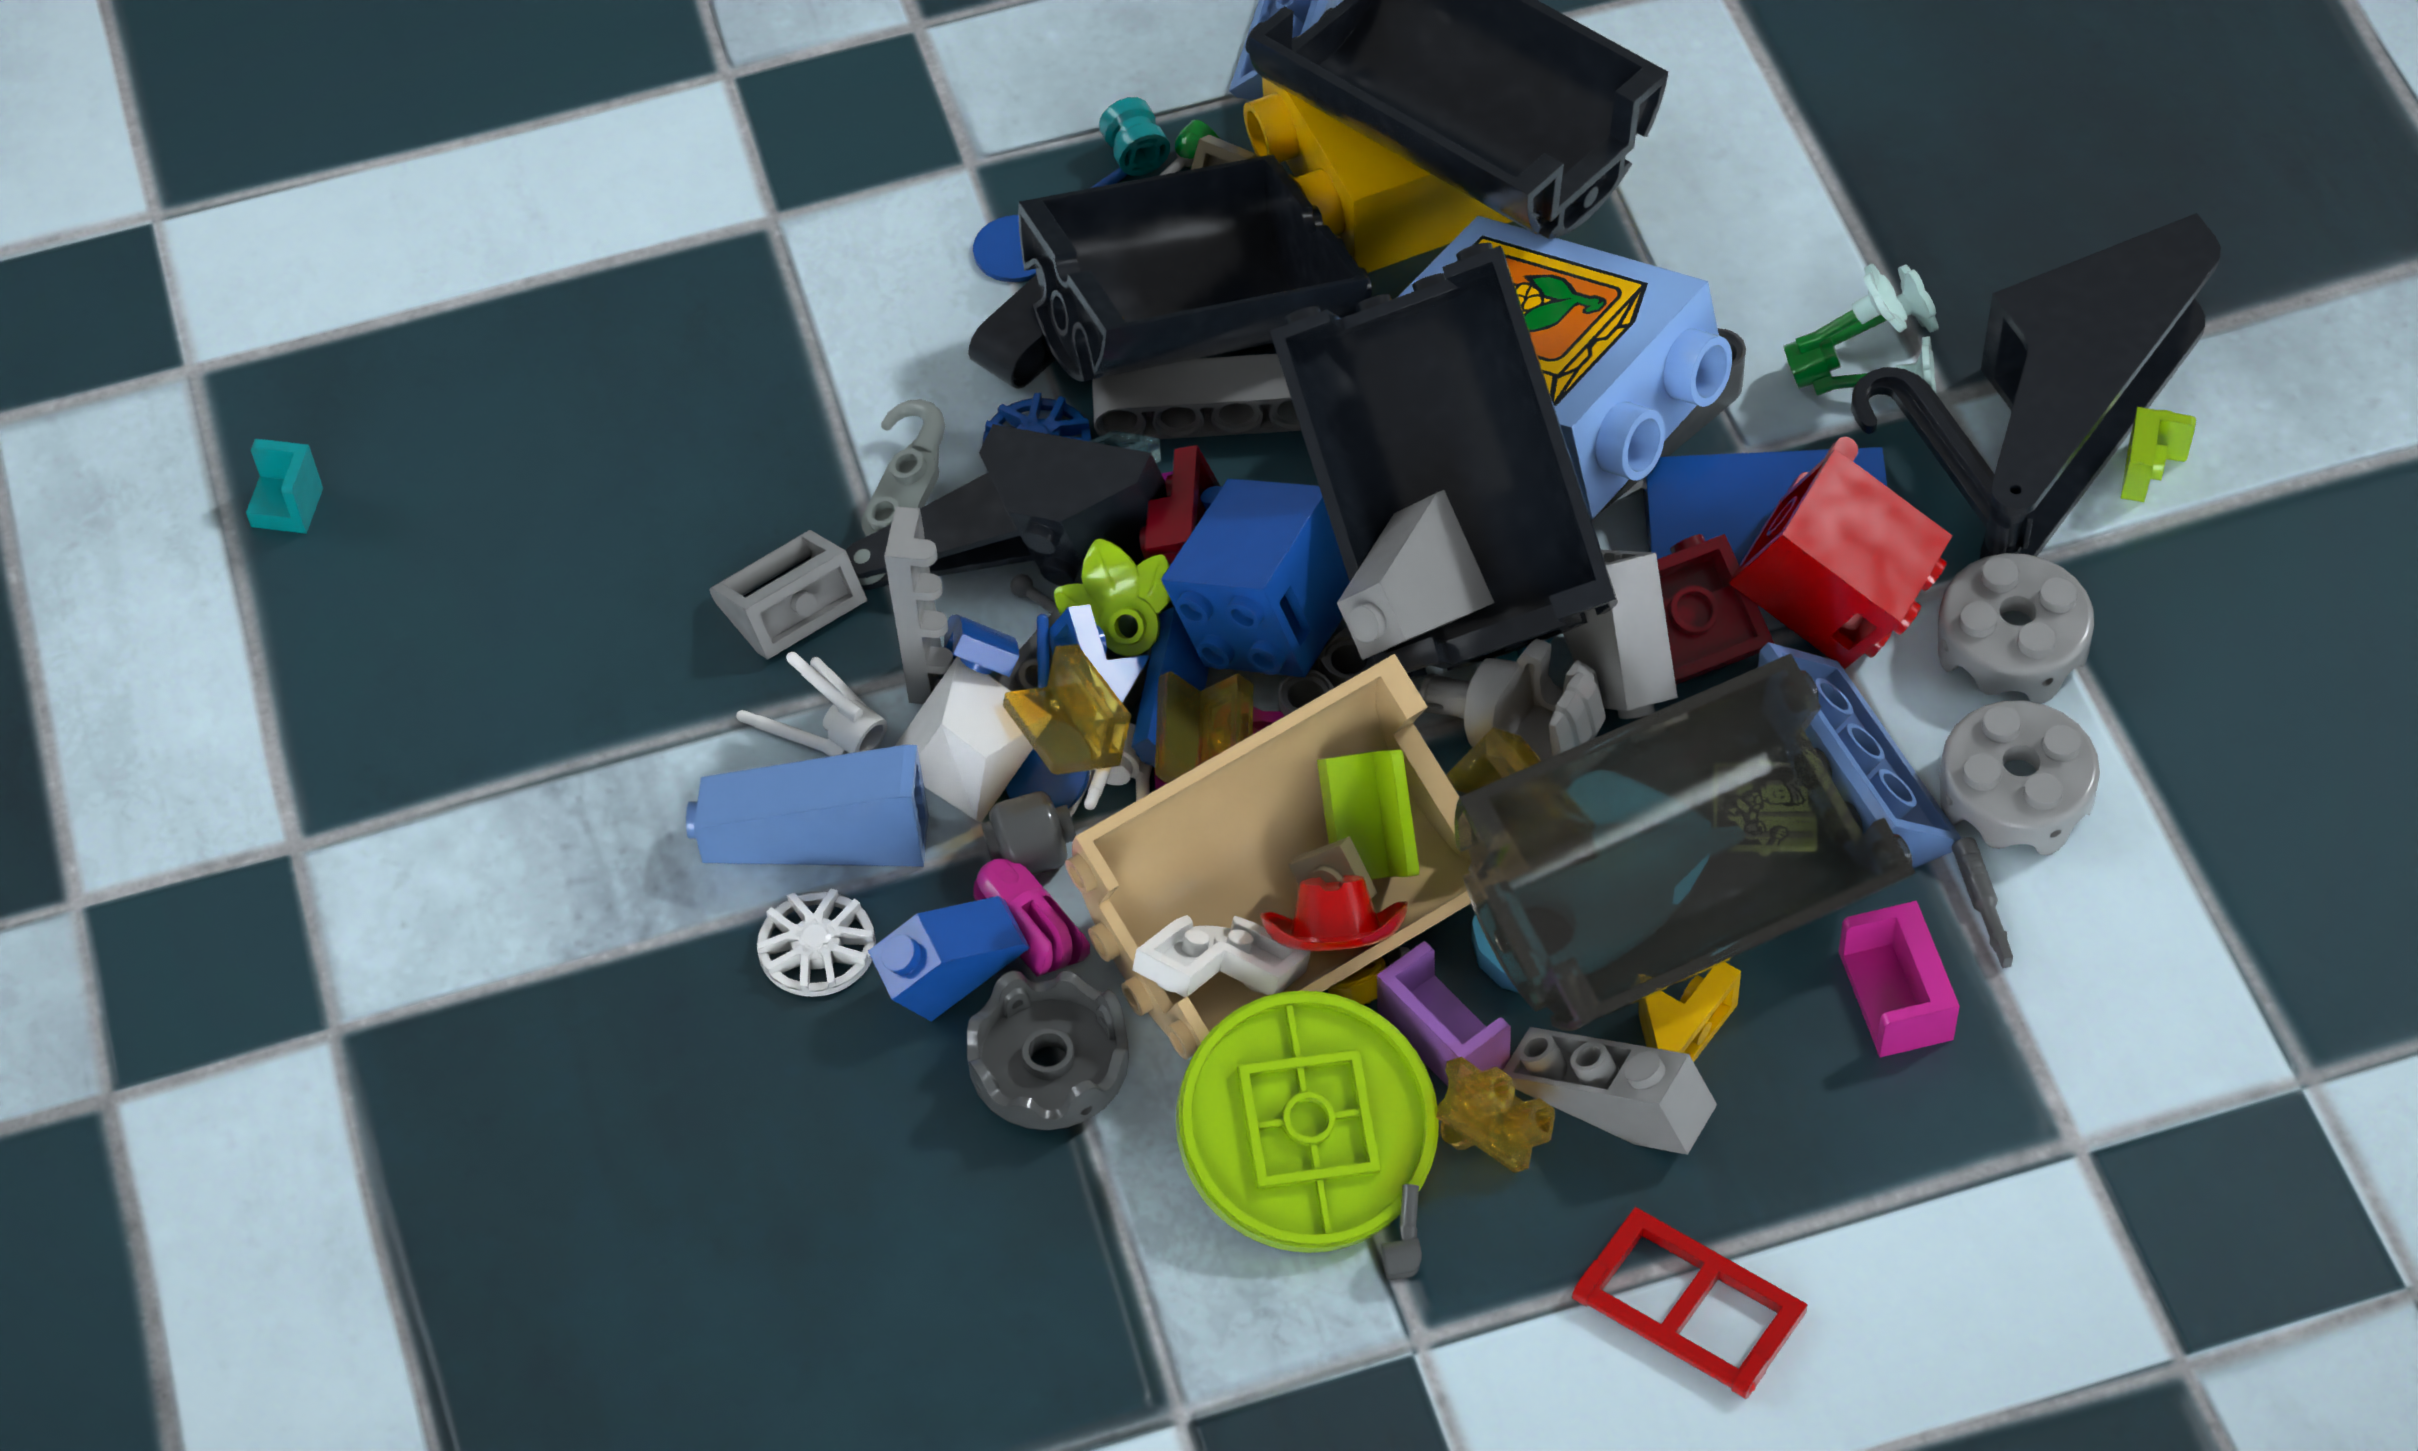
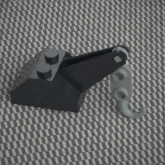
[846,399,1167,590]

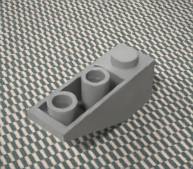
[1500,1027,1717,1155]

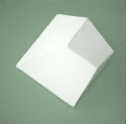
[895,657,1051,822]

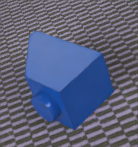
[868,896,1030,1022]

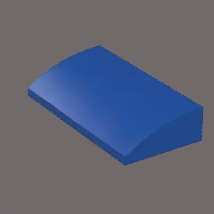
[1642,447,1887,565]

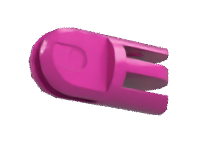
[973,859,1090,977]

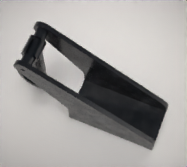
[1851,213,2221,560]

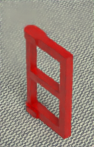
[1572,1207,1808,1399]

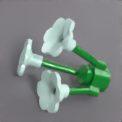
[1783,263,1939,396]

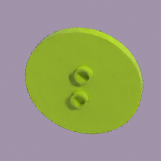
[1176,991,1439,1253]

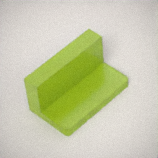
[1317,749,1420,880]

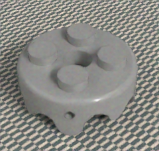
[1938,553,2094,704]
[1939,701,2100,855]

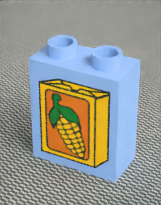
[1397,216,1732,519]

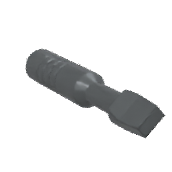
[1952,837,2013,968]

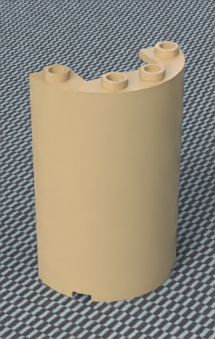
[1065,654,1529,1060]

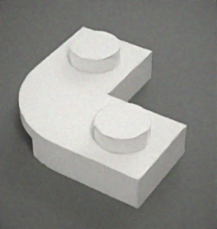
[1132,915,1311,997]

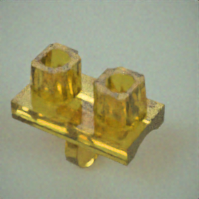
[1436,1056,1555,1173]

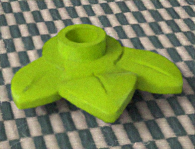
[1054,539,1171,656]

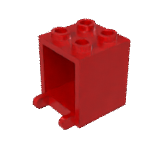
[1729,437,1953,669]

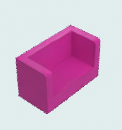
[1838,901,1960,1057]

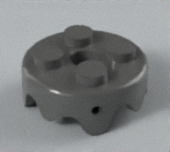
[967,971,1129,1130]

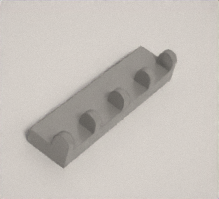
[884,506,954,704]

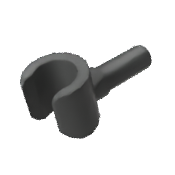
[1381,1184,1422,1280]

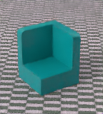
[246,439,323,534]

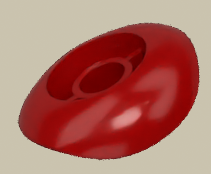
[1260,875,1408,951]

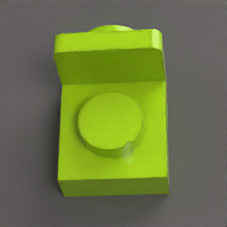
[2121,407,2196,502]

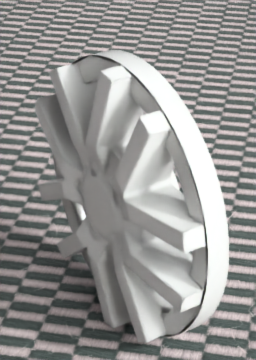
[757,888,876,997]

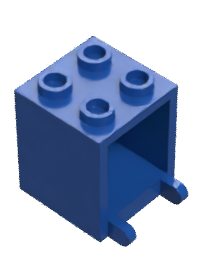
[1161,479,1350,678]

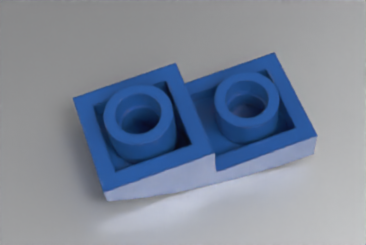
[944,614,1019,677]

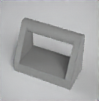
[709,530,867,660]

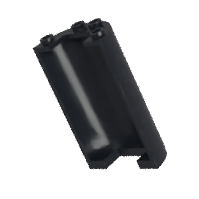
[1245,0,1668,239]
[1270,242,1618,679]

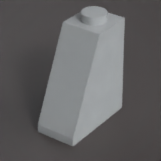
[1337,490,1494,660]
[1563,550,1678,719]

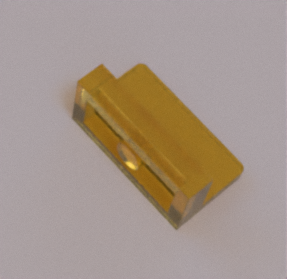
[1003,644,1131,775]
[1155,671,1254,783]

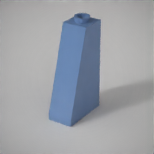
[686,745,929,867]

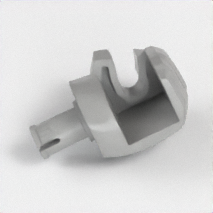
[1420,639,1606,775]

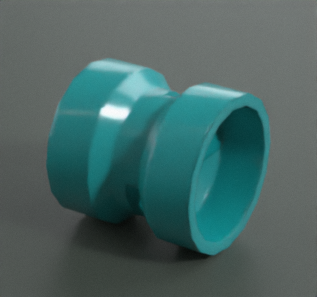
[1099,97,1170,176]

